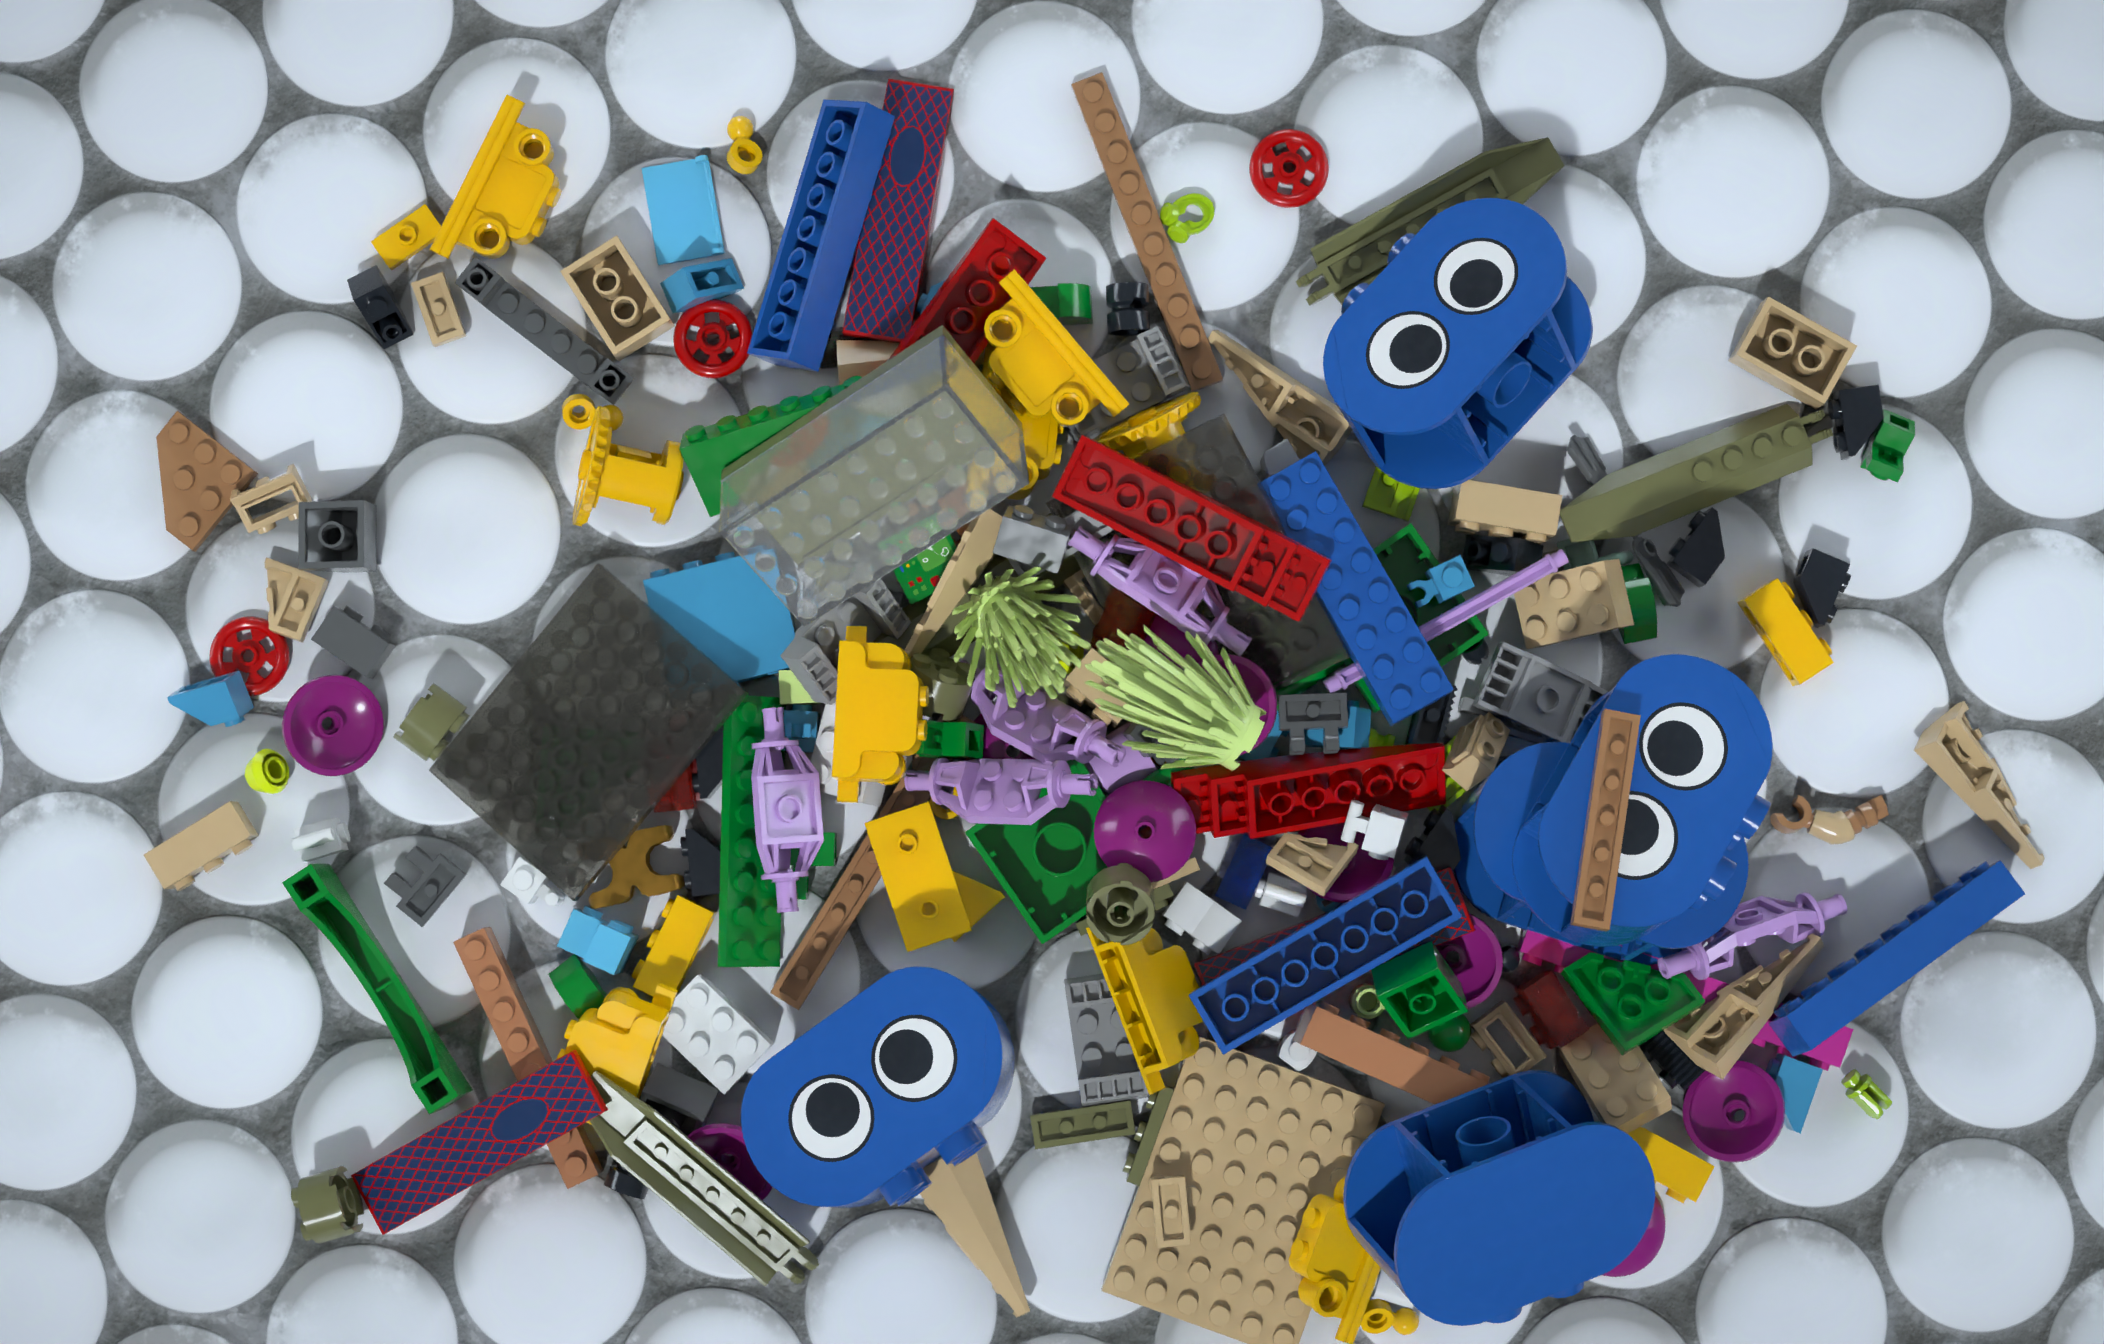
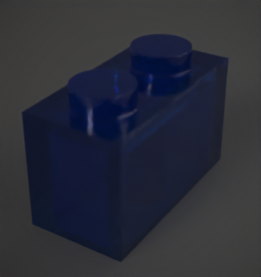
[1214,834,1273,910]

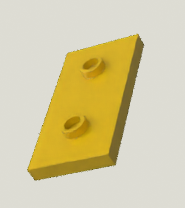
[864,801,972,952]

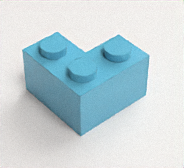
[557,905,639,975]

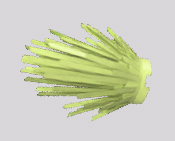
[952,567,1091,708]
[1084,625,1267,771]

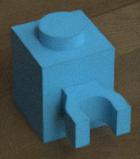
[1406,555,1475,609]
[782,704,820,753]

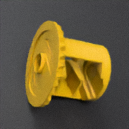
[1093,392,1218,494]
[573,406,684,526]

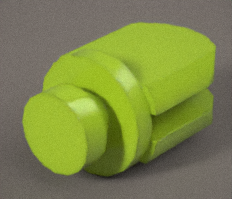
[1841,1069,1892,1119]

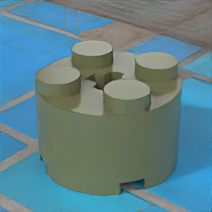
[910,647,976,721]
[393,683,470,761]
[1086,863,1155,945]
[291,1166,364,1244]

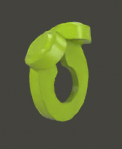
[1160,193,1214,244]

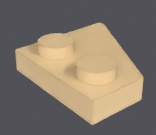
[264,557,329,643]
[1266,833,1359,897]

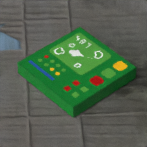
[880,514,957,605]

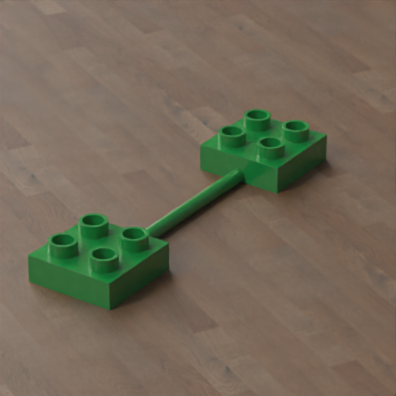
[965,523,1489,944]

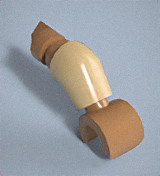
[1770,795,1889,844]

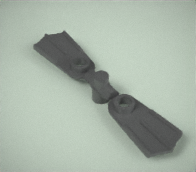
[1566,435,1685,607]

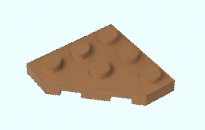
[156,411,258,552]

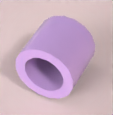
[1085,722,1157,795]

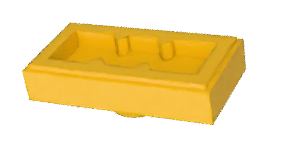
[371,204,441,271]

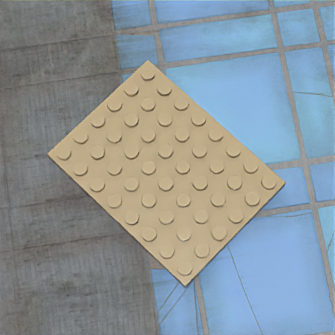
[1101,1036,1385,1344]

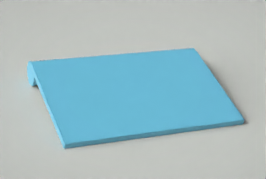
[642,155,725,266]

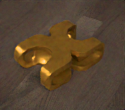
[577,825,685,909]

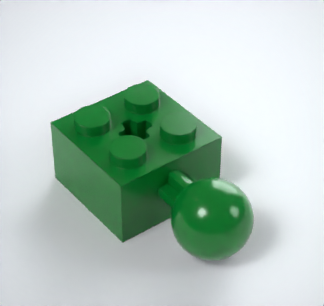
[1371,941,1471,1052]

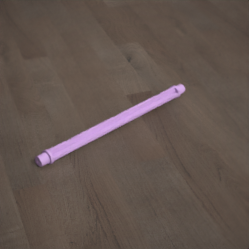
[1323,549,1569,693]

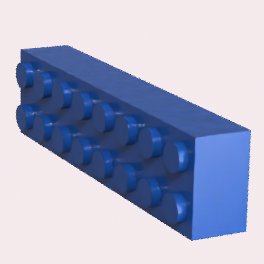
[747,99,895,372]
[1255,451,1454,727]
[1189,856,1462,1055]
[1768,860,2025,1057]

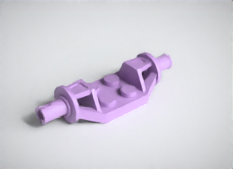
[1068,526,1252,657]
[960,660,1126,767]
[751,707,824,913]
[904,758,1098,825]
[1658,892,1847,980]

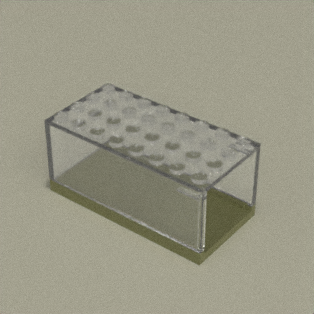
[719,325,1029,627]

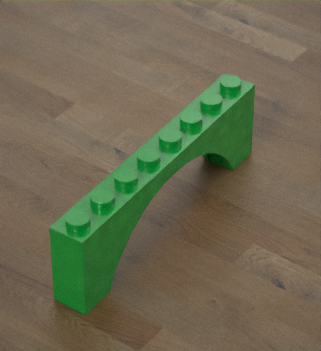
[679,376,862,517]
[282,864,473,1115]

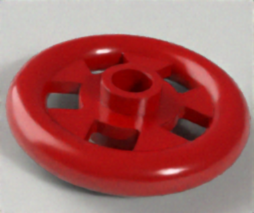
[1249,129,1329,208]
[673,299,753,378]
[209,616,290,696]

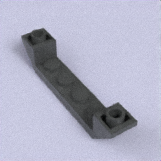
[454,257,634,405]

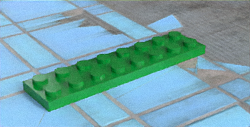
[718,695,786,967]

